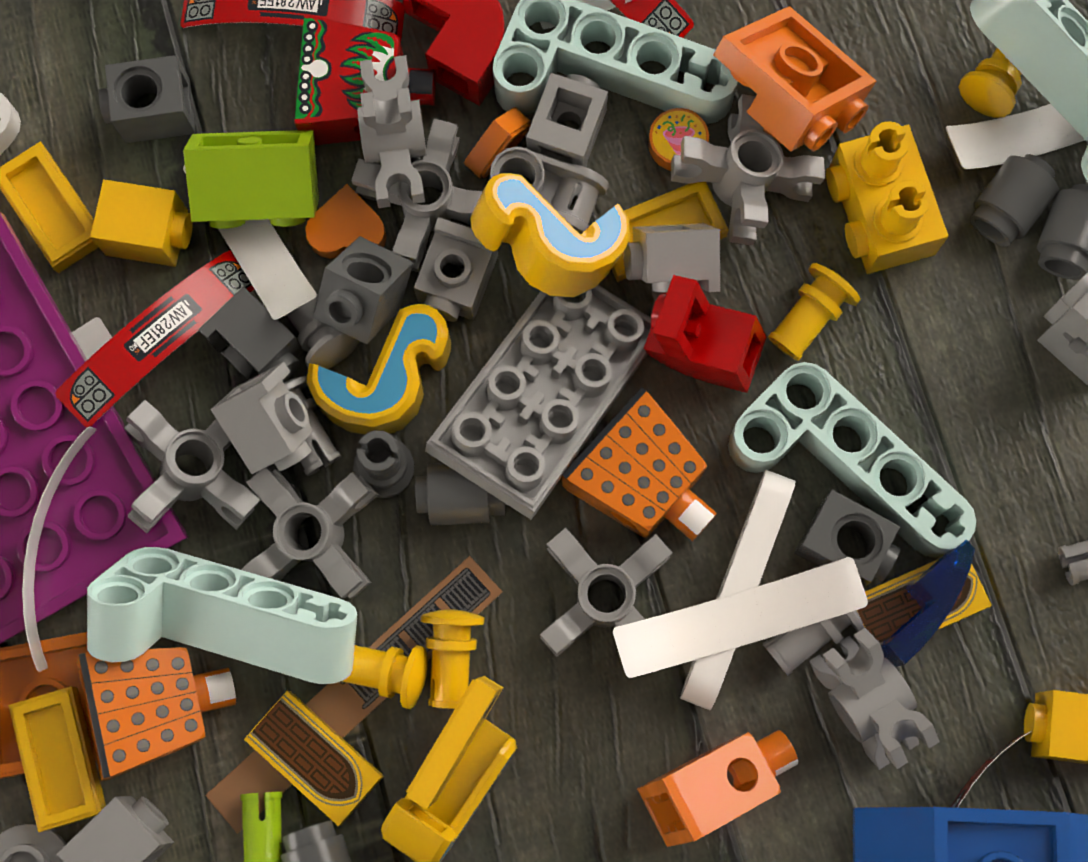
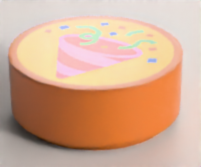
[648,108,709,171]

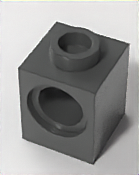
[99,55,196,144]
[313,236,414,344]
[794,490,901,587]

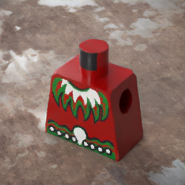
[294,16,436,145]

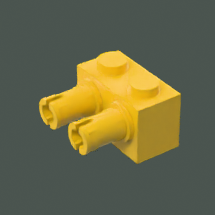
[826,121,949,274]

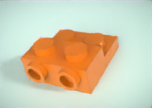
[713,6,877,152]

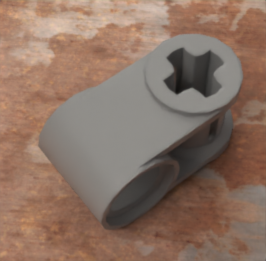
[490,147,609,234]

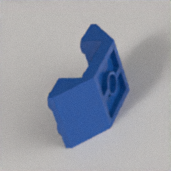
[853,807,1088,862]

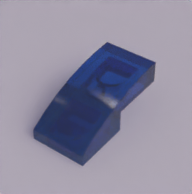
[880,539,975,668]

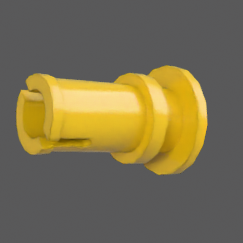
[958,48,1022,118]
[768,263,861,361]
[421,610,484,709]
[343,645,428,709]

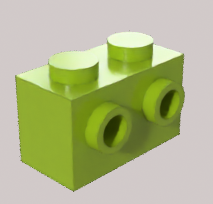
[183,130,319,229]

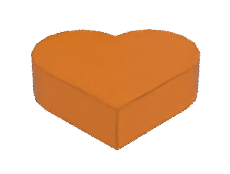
[464,107,531,178]
[305,184,386,259]

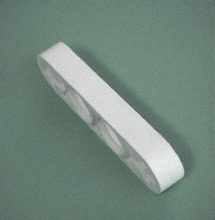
[680,470,796,710]

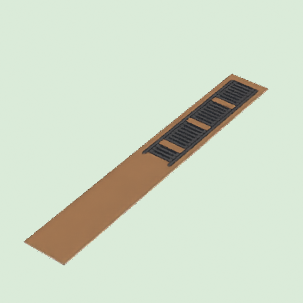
[205,556,503,834]

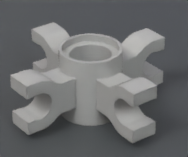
[358,55,427,208]
[671,94,825,245]
[351,119,482,273]
[124,400,261,533]
[241,467,379,599]
[540,528,673,657]
[809,628,940,770]

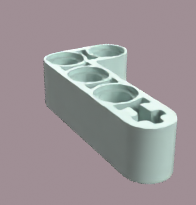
[493,0,738,124]
[970,0,1088,182]
[728,362,976,558]
[87,547,357,684]

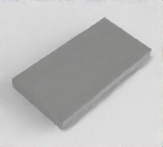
[425,285,651,520]

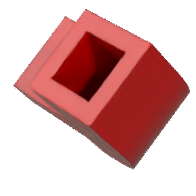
[402,0,505,106]
[643,275,767,393]

